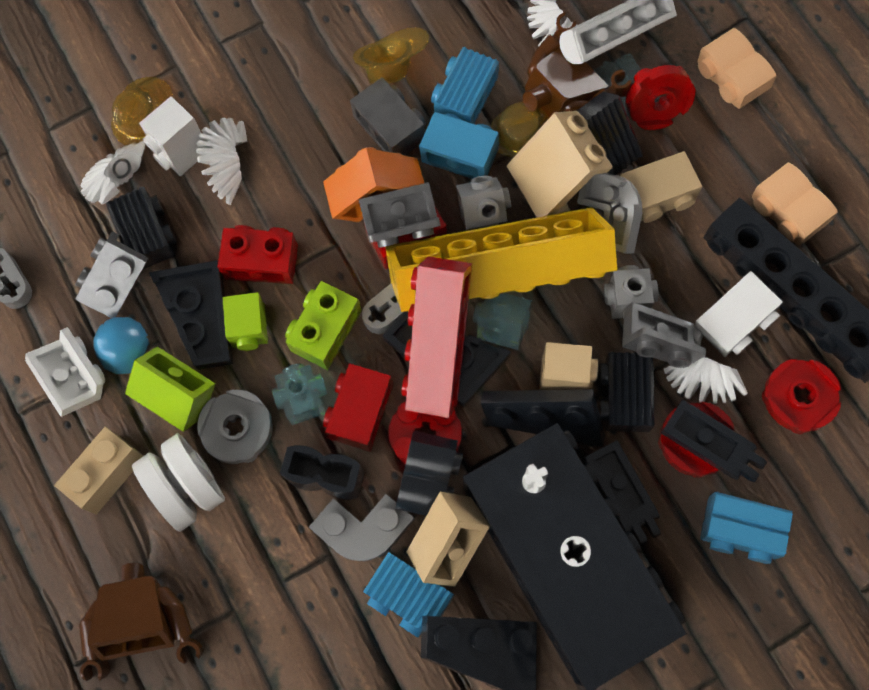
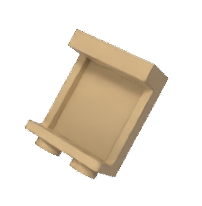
[507,111,612,217]

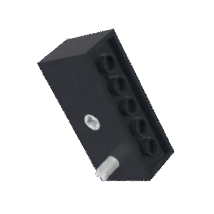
[463,423,687,690]

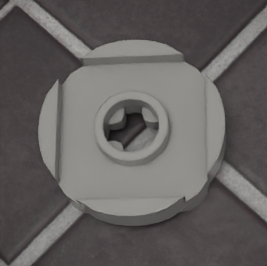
[197,390,273,464]

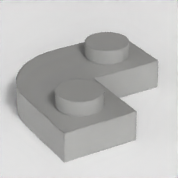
[577,173,642,254]
[309,494,415,561]

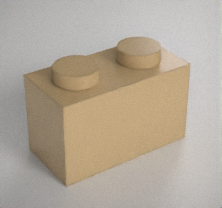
[620,151,703,223]
[539,342,598,390]
[54,427,144,515]
[406,491,490,587]

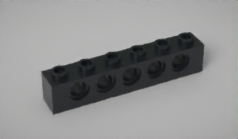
[703,197,869,383]

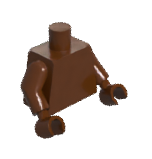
[523,12,632,117]
[79,563,203,681]

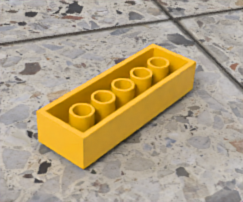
[385,207,617,312]

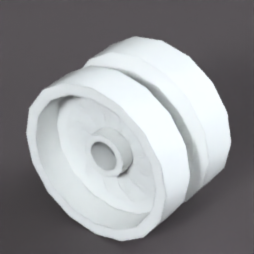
[132,433,225,532]

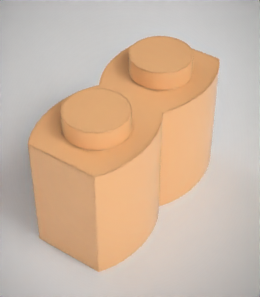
[698,28,777,109]
[752,162,838,246]

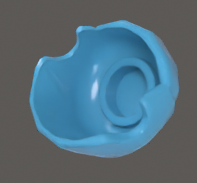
[93,317,150,374]

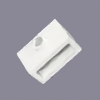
[139,96,201,176]
[694,271,783,357]

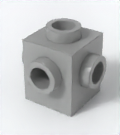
[456,176,511,230]
[604,265,659,319]

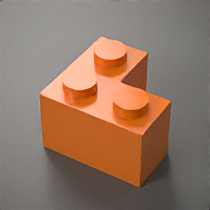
[323,147,424,222]

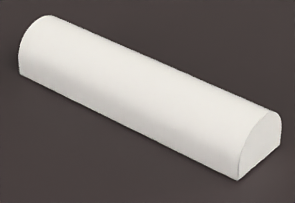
[560,0,677,64]

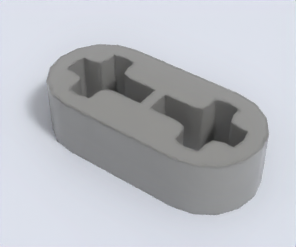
[0,248,32,309]
[362,283,404,334]

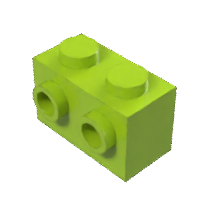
[285,281,362,371]
[125,346,215,432]

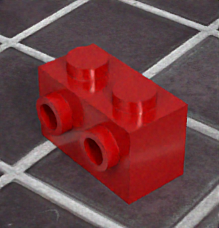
[217,225,298,284]

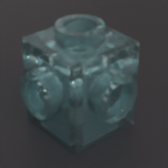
[473,293,532,350]
[272,364,328,425]

